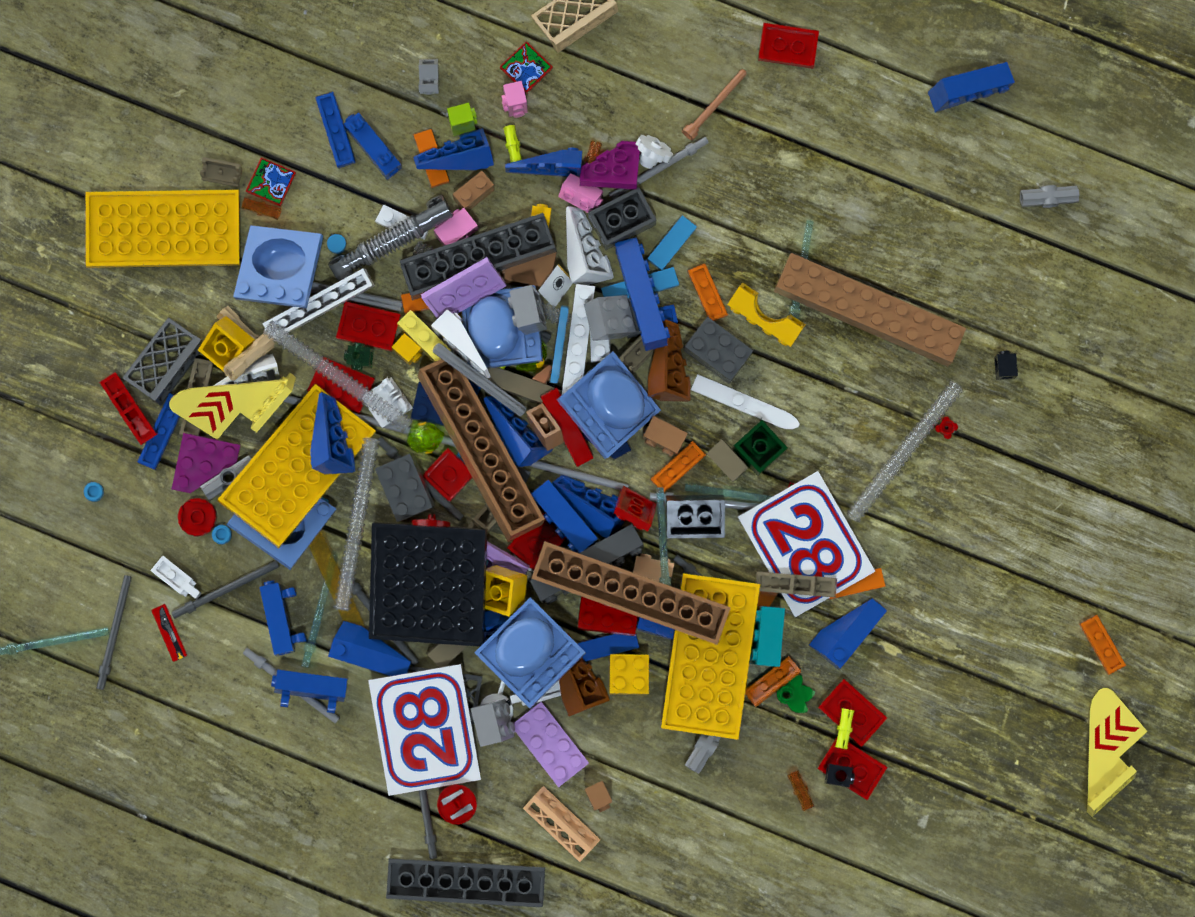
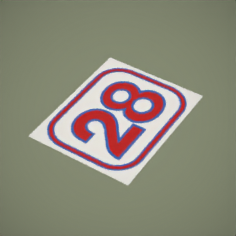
[738,471,875,617]
[368,664,481,796]

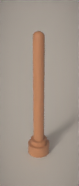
[682,69,747,141]

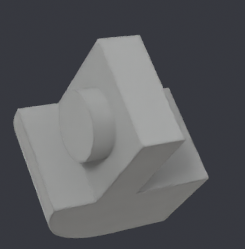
[419,59,439,95]

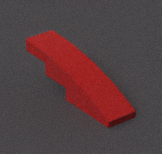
[99,372,157,445]
[540,388,593,467]

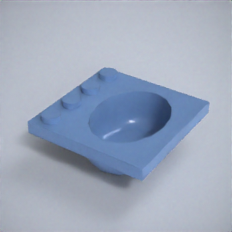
[233,225,323,308]
[462,285,543,369]
[557,351,661,459]
[227,498,336,570]
[474,597,586,708]

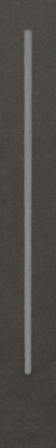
[283,395,629,490]

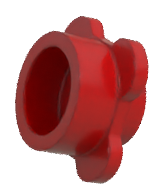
[935,417,958,439]

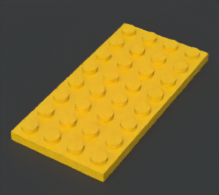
[86,190,240,268]
[218,384,376,548]
[661,573,761,740]

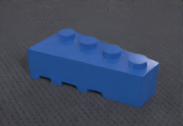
[928,62,1015,113]

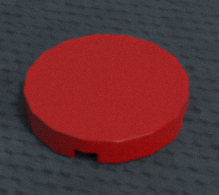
[178,498,217,537]

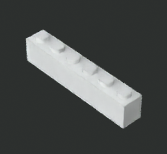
[263,268,375,340]
[562,284,595,394]

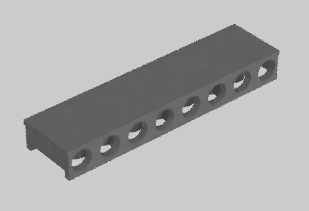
[400,213,557,300]
[386,858,545,907]

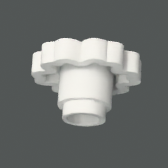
[636,135,673,169]

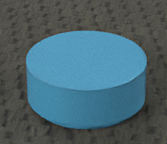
[327,234,346,254]
[84,482,104,502]
[212,525,232,545]

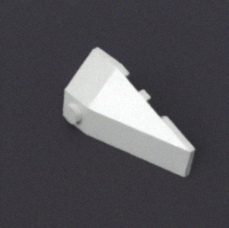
[566,206,614,285]
[431,310,490,379]
[213,354,280,386]

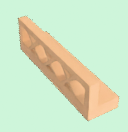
[523,786,600,862]

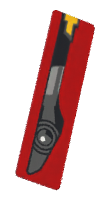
[151,604,187,662]

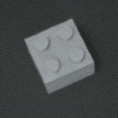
[508,285,547,335]
[584,295,636,341]
[471,699,515,747]

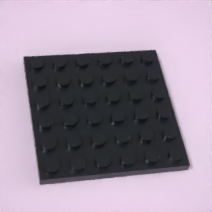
[369,522,487,647]

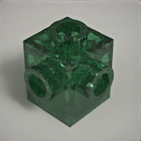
[344,343,374,371]

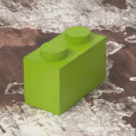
[447,103,478,136]

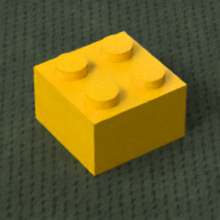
[198,316,255,372]
[485,565,528,617]
[609,654,649,695]

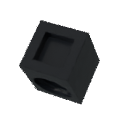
[994,351,1018,380]
[824,764,855,788]

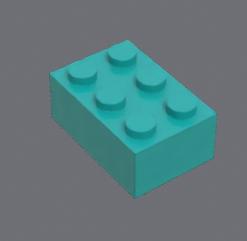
[750,606,785,667]

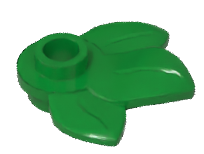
[777,675,815,713]

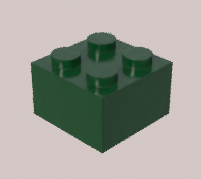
[732,420,788,476]

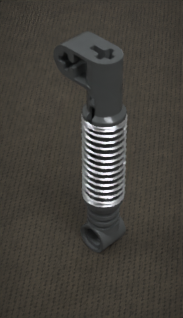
[328,195,453,281]

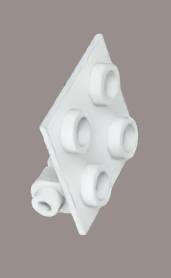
[360,377,413,428]

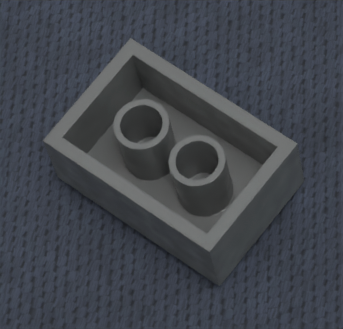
[588,187,657,251]
[684,317,753,384]
[375,453,436,522]

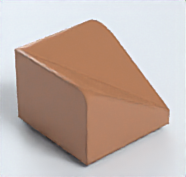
[532,365,552,385]

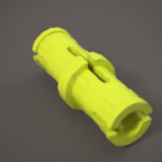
[503,125,522,163]
[835,708,854,749]

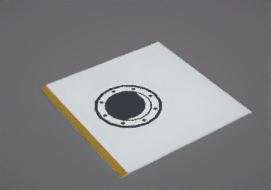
[538,264,573,308]

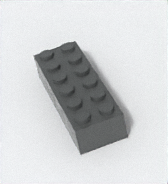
[530,524,644,605]

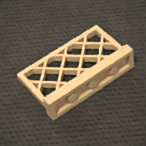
[531,0,618,53]

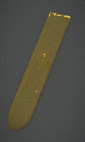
[309,532,365,627]

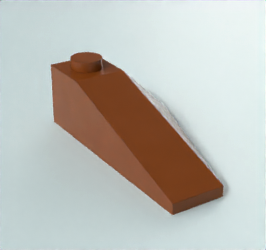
[648,319,691,402]
[559,633,610,716]

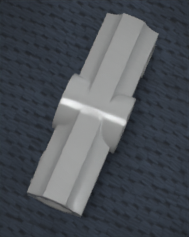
[1020,185,1079,208]
[200,455,251,501]
[685,734,721,774]

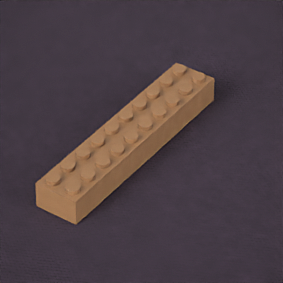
[774,253,966,367]
[417,359,545,542]
[531,541,731,645]

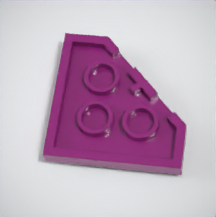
[580,141,640,190]
[171,433,240,493]

